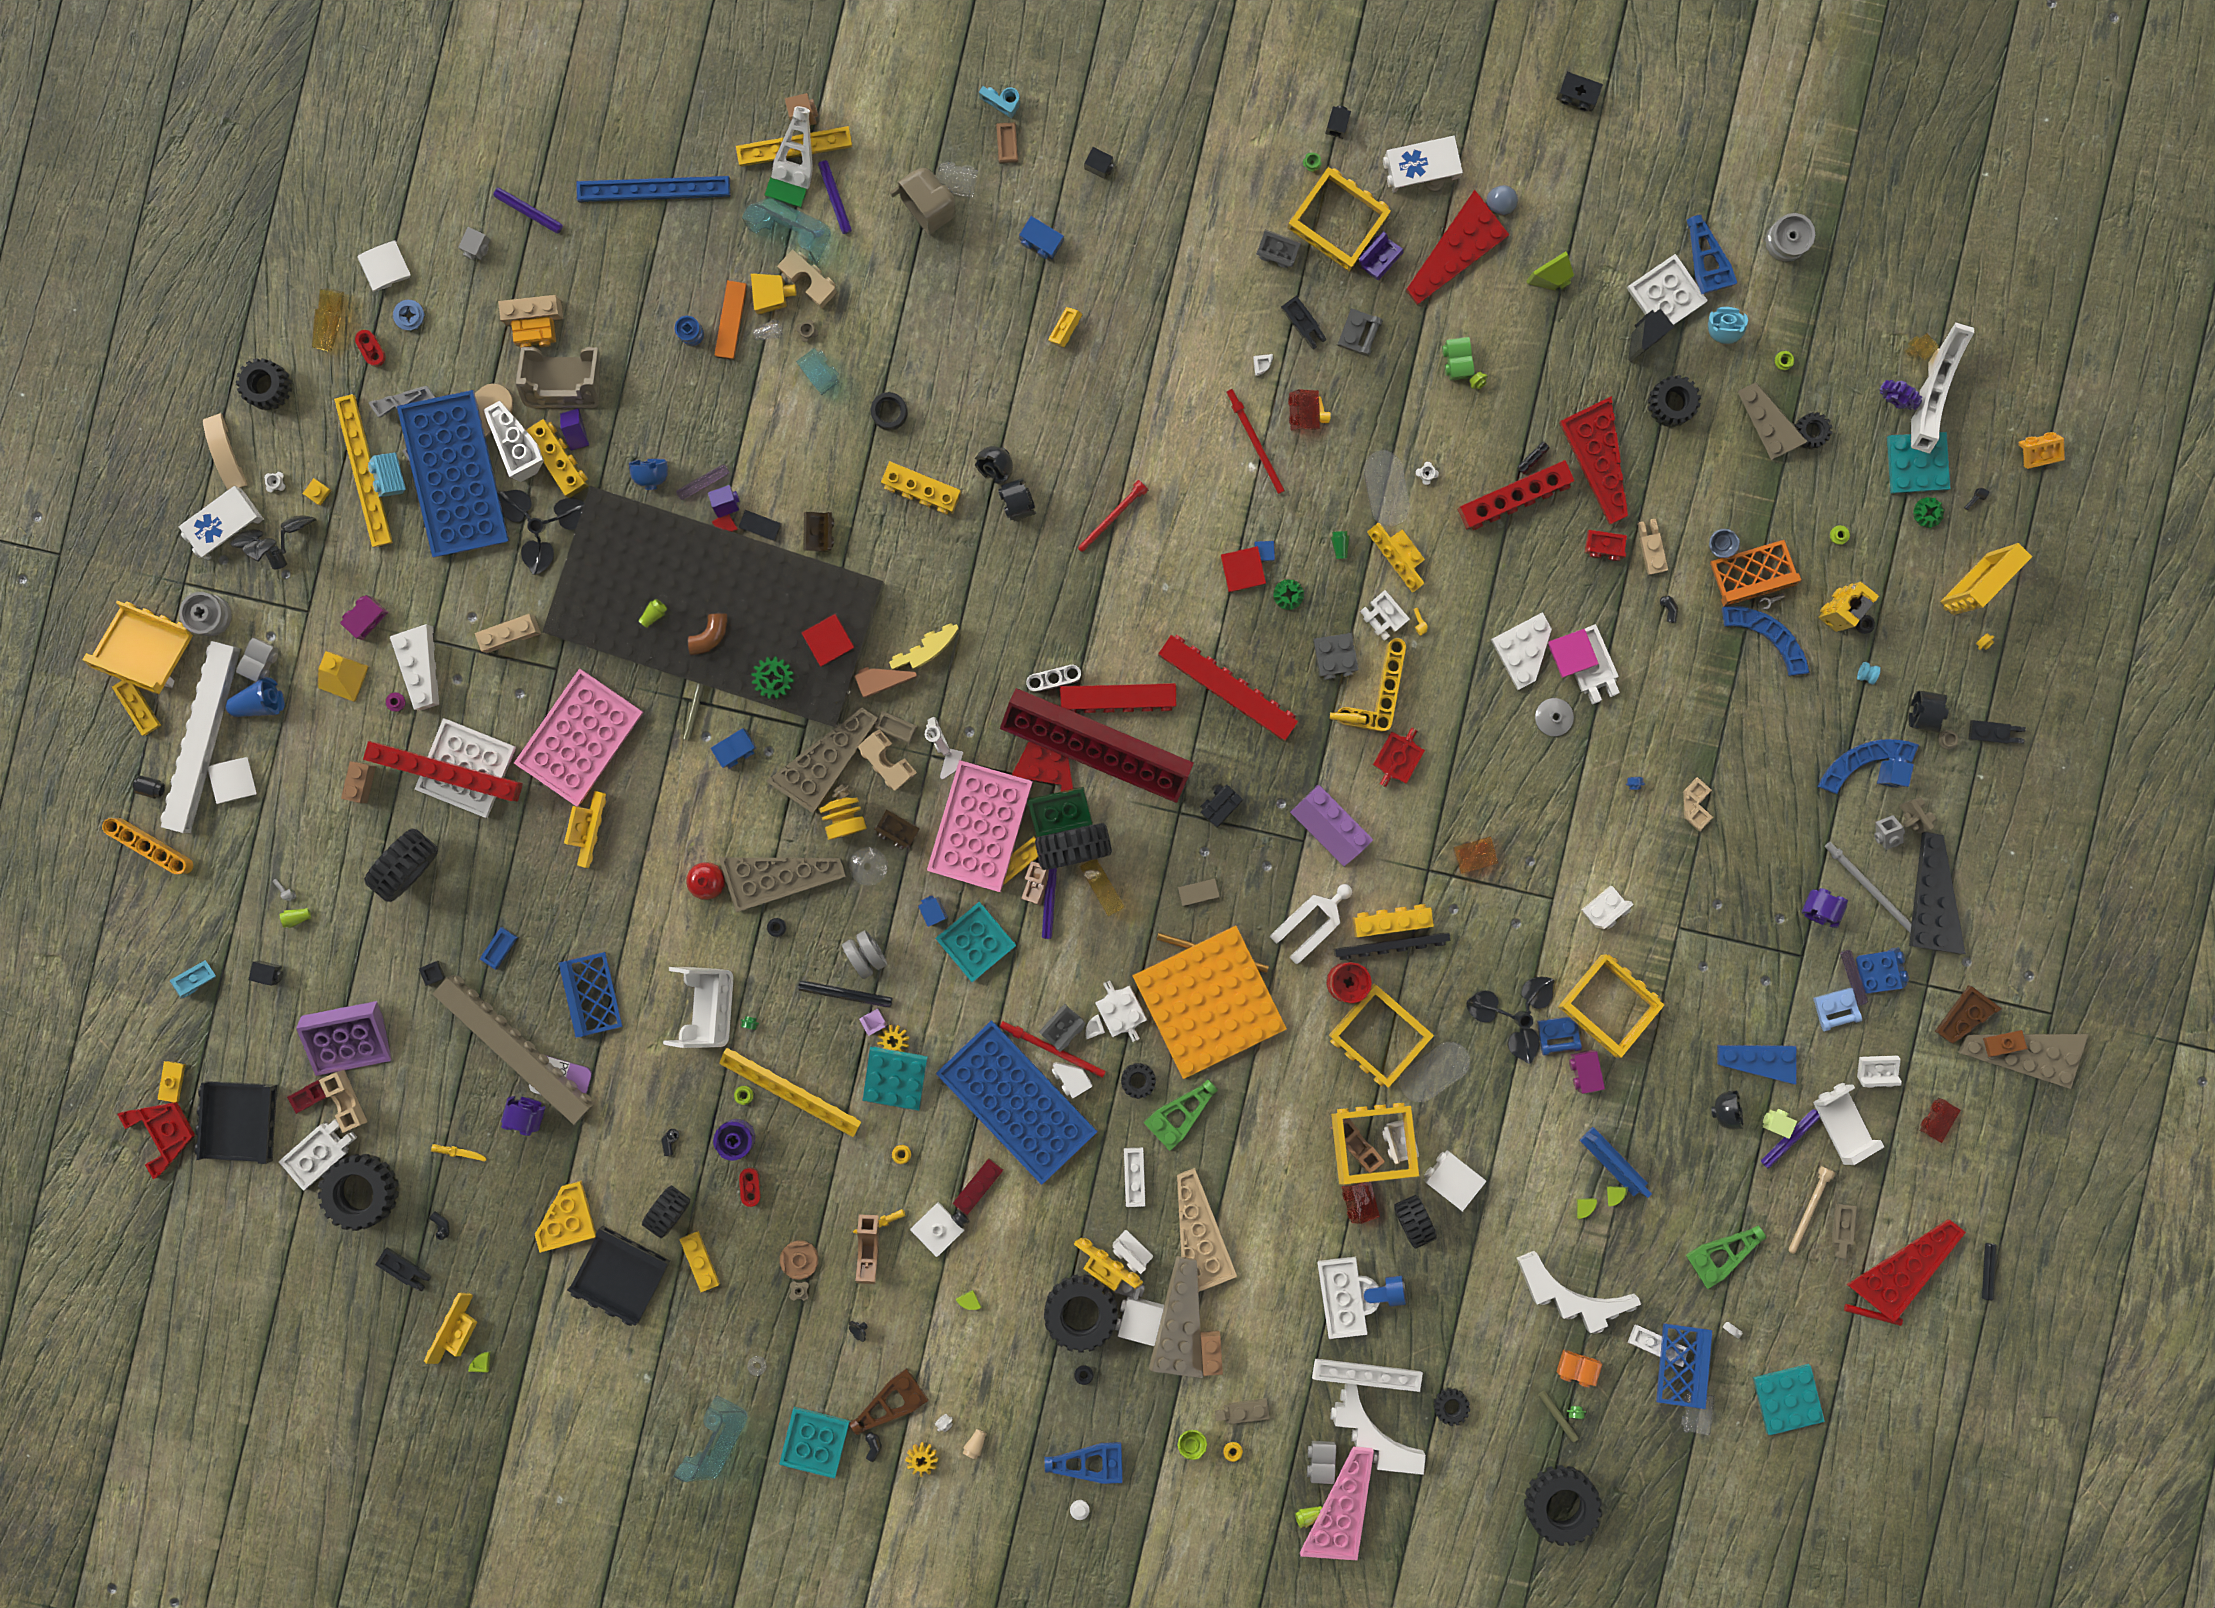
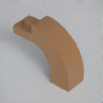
[855,1214,879,1284]

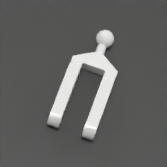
[1270,884,1352,964]

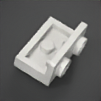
[1857,1056,1902,1088]
[1382,1120,1419,1164]
[1113,1230,1153,1274]

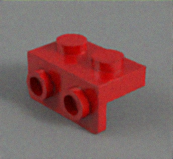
[1584,530,1627,561]

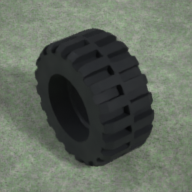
[1035,823,1112,870]
[364,829,438,902]
[318,1154,399,1231]
[1044,1274,1117,1353]
[1524,1465,1603,1546]

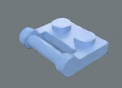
[1813,988,1862,1031]

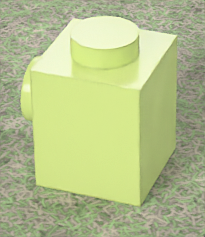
[1763,1109,1797,1139]

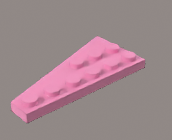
[1300,1447,1374,1560]

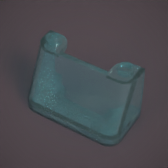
[742,197,831,264]
[673,1395,748,1482]

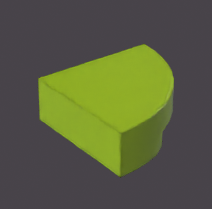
[1607,1186,1628,1206]
[1577,1198,1597,1219]
[956,1290,982,1310]
[468,1352,490,1372]

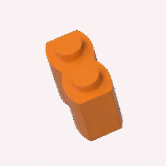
[1556,1350,1602,1388]

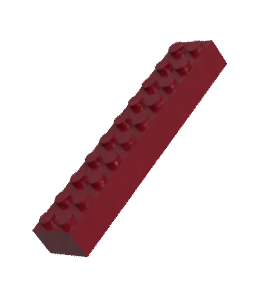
[1000,688,1194,803]

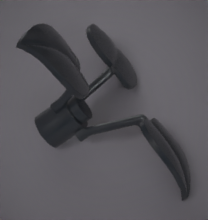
[498,490,588,575]
[230,515,317,570]
[1466,976,1554,1064]

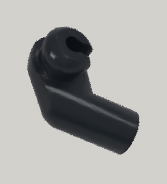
[1660,596,1678,623]
[661,1129,679,1156]
[429,1211,450,1240]
[865,1432,882,1462]

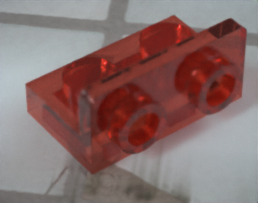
[1288,389,1320,431]
[1919,1098,1961,1143]
[1342,1182,1380,1224]

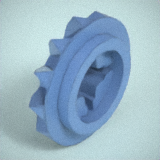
[393,300,425,331]

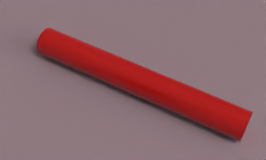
[1844,1304,1903,1326]

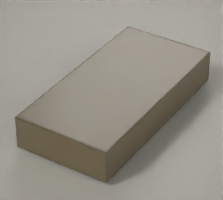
[875,711,918,744]
[1178,878,1219,906]

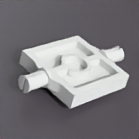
[1095,980,1147,1042]

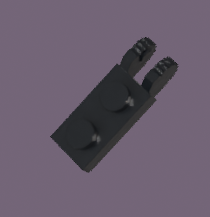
[1281,295,1326,350]
[1969,720,2026,744]
[375,1247,431,1292]

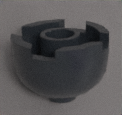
[975,446,1013,484]
[1711,1090,1744,1130]

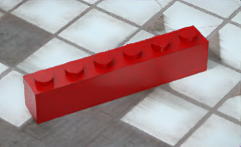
[1060,683,1176,713]

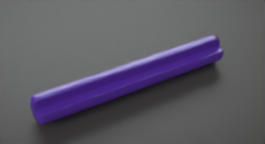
[818,160,852,234]
[493,187,563,234]
[1042,868,1057,939]
[1761,1109,1821,1168]

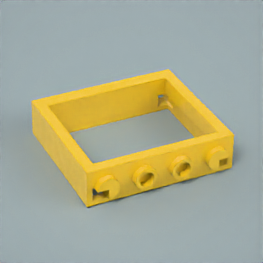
[1287,167,1391,272]
[1940,543,2032,615]
[1558,954,1664,1058]
[1329,984,1434,1088]
[1331,1103,1419,1184]

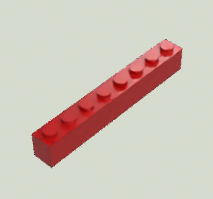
[1158,635,1298,741]
[363,741,523,802]

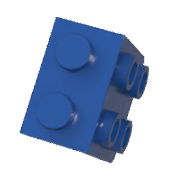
[1856,947,1909,993]

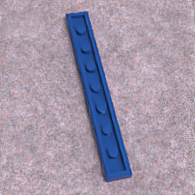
[576,176,731,202]

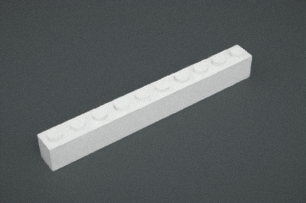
[161,641,241,833]

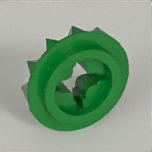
[1913,497,1945,528]
[1273,579,1304,610]

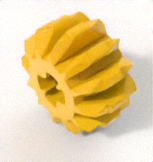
[877,1024,910,1052]
[905,1442,938,1477]

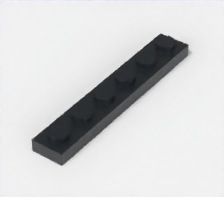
[1333,932,1451,960]

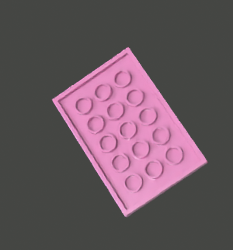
[514,668,644,807]
[927,760,1033,892]

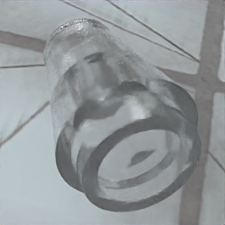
[753,320,783,341]

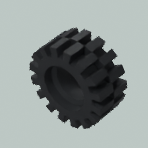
[1795,412,1832,449]
[1121,1063,1156,1099]
[1433,1388,1470,1426]

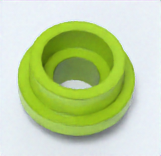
[1774,351,1794,370]
[1469,372,1488,389]
[1830,525,1850,545]
[734,1086,754,1105]

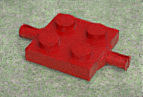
[1372,727,1425,788]

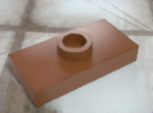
[1983,1030,2027,1057]

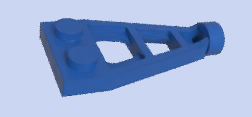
[1686,215,1737,295]
[1044,1442,1122,1484]

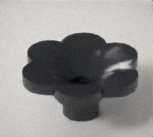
[849,1321,868,1342]

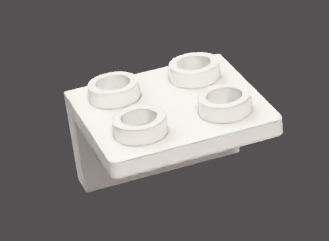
[1581,886,1634,929]

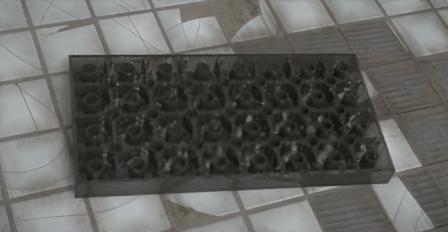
[542,486,885,728]

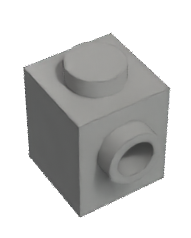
[458,227,490,260]

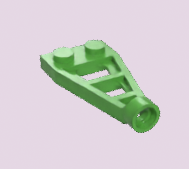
[1144,1079,1218,1151]
[1685,1225,1767,1289]

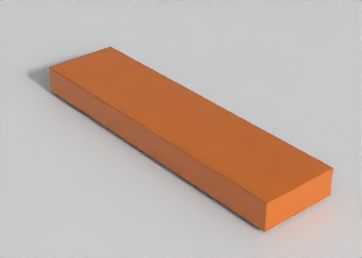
[714,280,747,360]

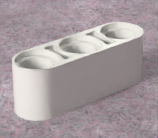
[1026,665,1081,692]

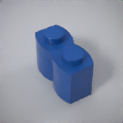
[710,728,757,769]

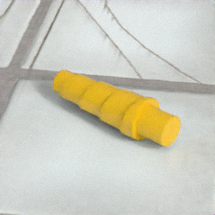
[1330,712,1366,724]

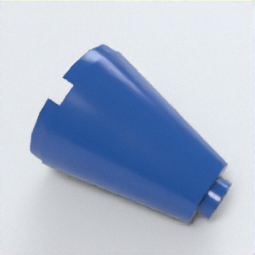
[226,677,284,717]

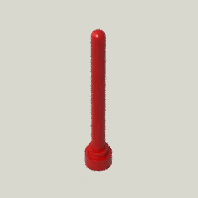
[1078,480,1149,552]

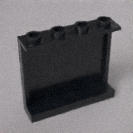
[194,1081,277,1164]
[567,1225,671,1326]

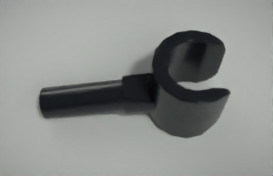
[1964,488,1989,510]

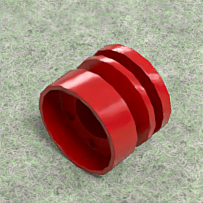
[1326,962,1372,1003]

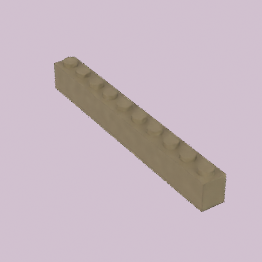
[433,974,594,1125]

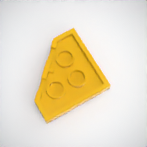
[535,1180,596,1253]

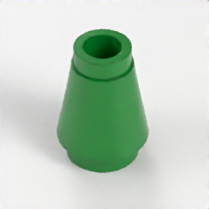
[1331,531,1350,559]

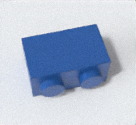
[1019,216,1064,260]
[1877,757,1914,788]
[918,895,948,927]

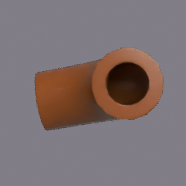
[688,614,727,655]

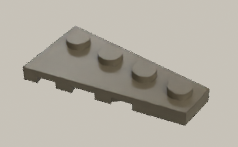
[1738,382,1808,460]

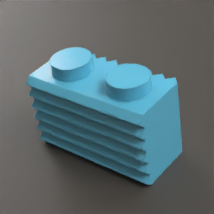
[368,452,406,497]

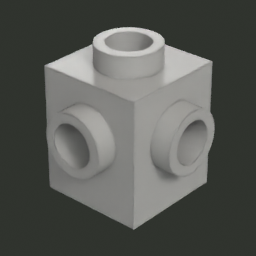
[1874,815,1905,850]

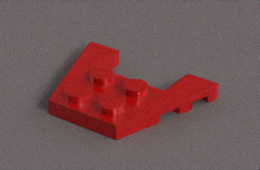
[1012,742,1073,792]
[117,1102,195,1180]

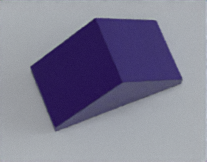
[560,408,590,451]

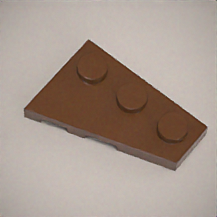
[1934,985,2002,1044]

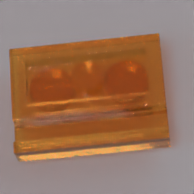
[1453,836,1498,874]

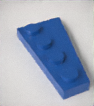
[1717,1045,1796,1085]

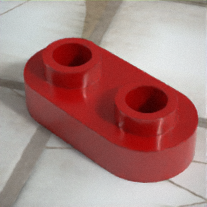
[355,330,386,367]
[739,1167,761,1207]

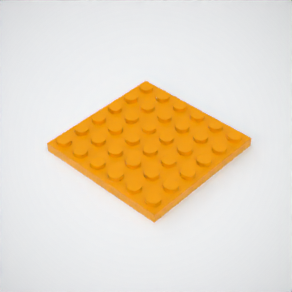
[1133,925,1287,1079]

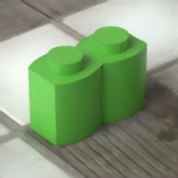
[1442,337,1474,381]

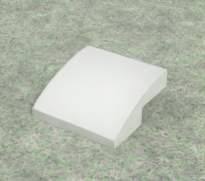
[357,240,411,292]
[207,757,257,804]

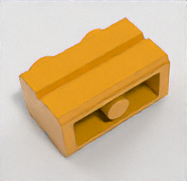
[511,316,556,349]

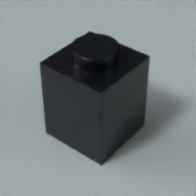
[1325,105,1351,139]
[1084,147,1115,179]
[248,961,283,986]

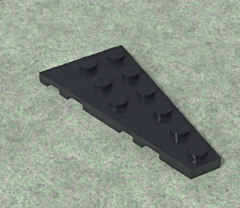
[1909,832,1966,954]

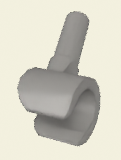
[1759,593,1785,609]
[272,879,296,901]

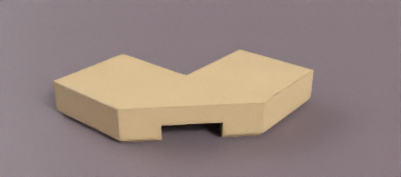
[1683,777,1713,831]

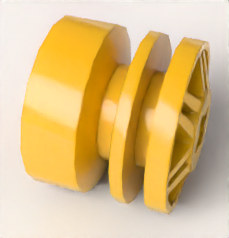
[819,797,867,840]

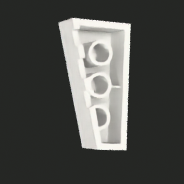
[390,624,439,711]

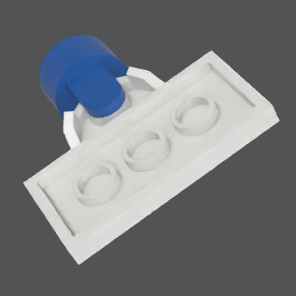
[1317,1257,1408,1339]

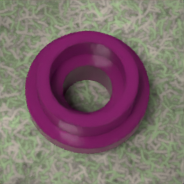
[386,692,406,712]

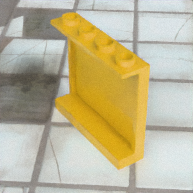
[83,601,193,695]

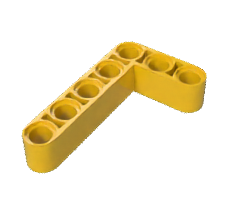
[1336,638,1406,732]

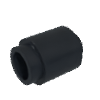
[132,775,165,799]

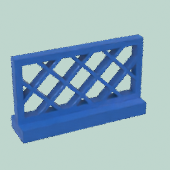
[559,952,622,1038]
[1579,1127,1652,1198]
[1656,1323,1712,1409]

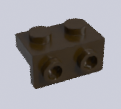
[803,512,834,552]
[874,809,920,850]

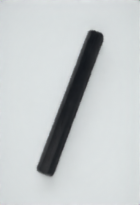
[798,980,893,1008]

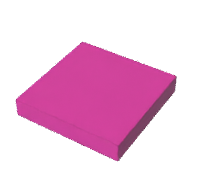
[1548,628,1599,678]

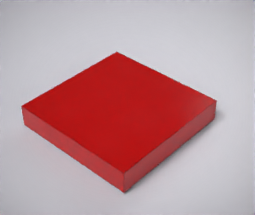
[1221,546,1266,592]
[802,614,855,667]

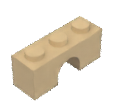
[777,249,837,309]
[498,295,563,325]
[475,614,541,653]
[858,729,917,791]
[319,1070,368,1133]

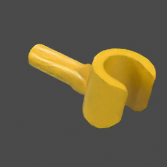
[1317,397,1330,423]
[1414,608,1428,636]

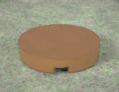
[780,1240,819,1280]

